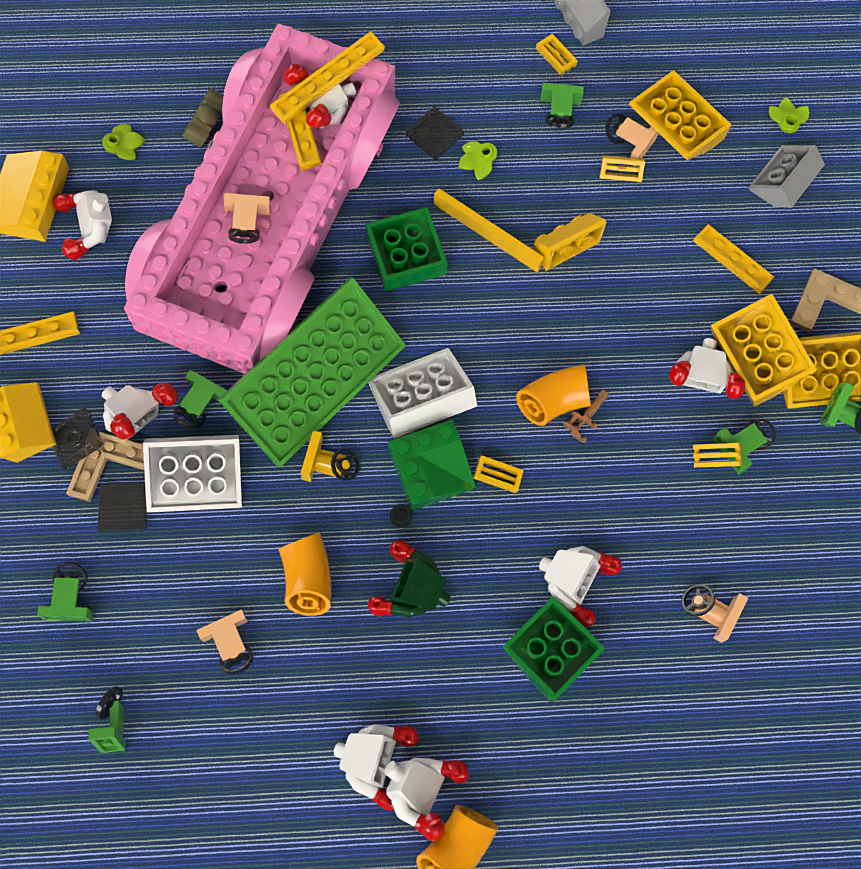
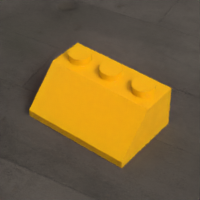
[533,213,607,271]
[0,382,56,463]

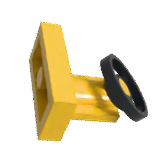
[300,431,360,482]

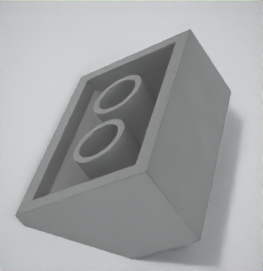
[554,0,610,46]
[748,145,825,208]

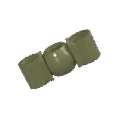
[182,87,223,148]

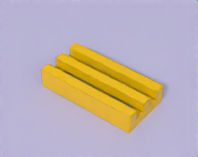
[536,34,578,76]
[599,155,645,182]
[693,443,742,468]
[473,455,524,493]

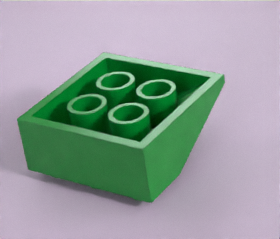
[365,207,448,292]
[388,419,476,511]
[502,597,606,703]

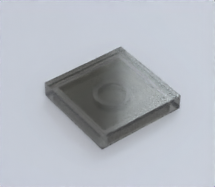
[406,106,464,161]
[52,407,104,470]
[98,483,147,532]

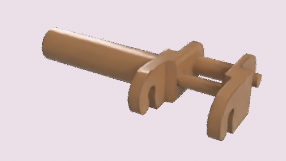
[563,390,609,443]

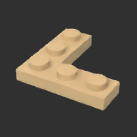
[790,268,861,333]
[66,430,145,502]

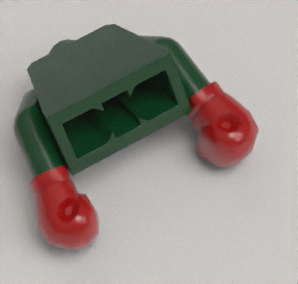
[368,540,450,618]

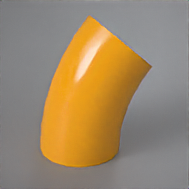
[516,364,591,426]
[278,532,332,616]
[417,805,498,869]

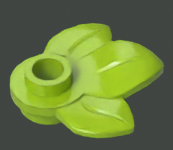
[769,98,809,133]
[102,124,145,160]
[458,141,497,181]

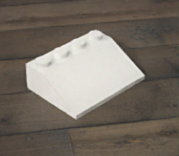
[368,348,477,439]
[143,435,242,512]

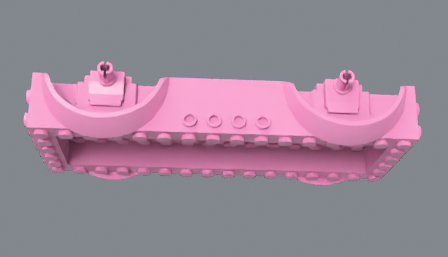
[124,23,400,374]

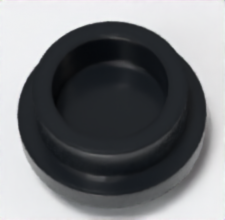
[390,505,413,528]

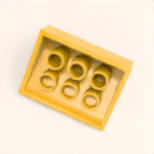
[629,70,732,160]
[0,151,70,242]
[711,294,817,407]
[783,331,861,409]

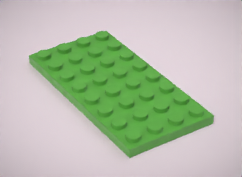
[218,278,406,468]

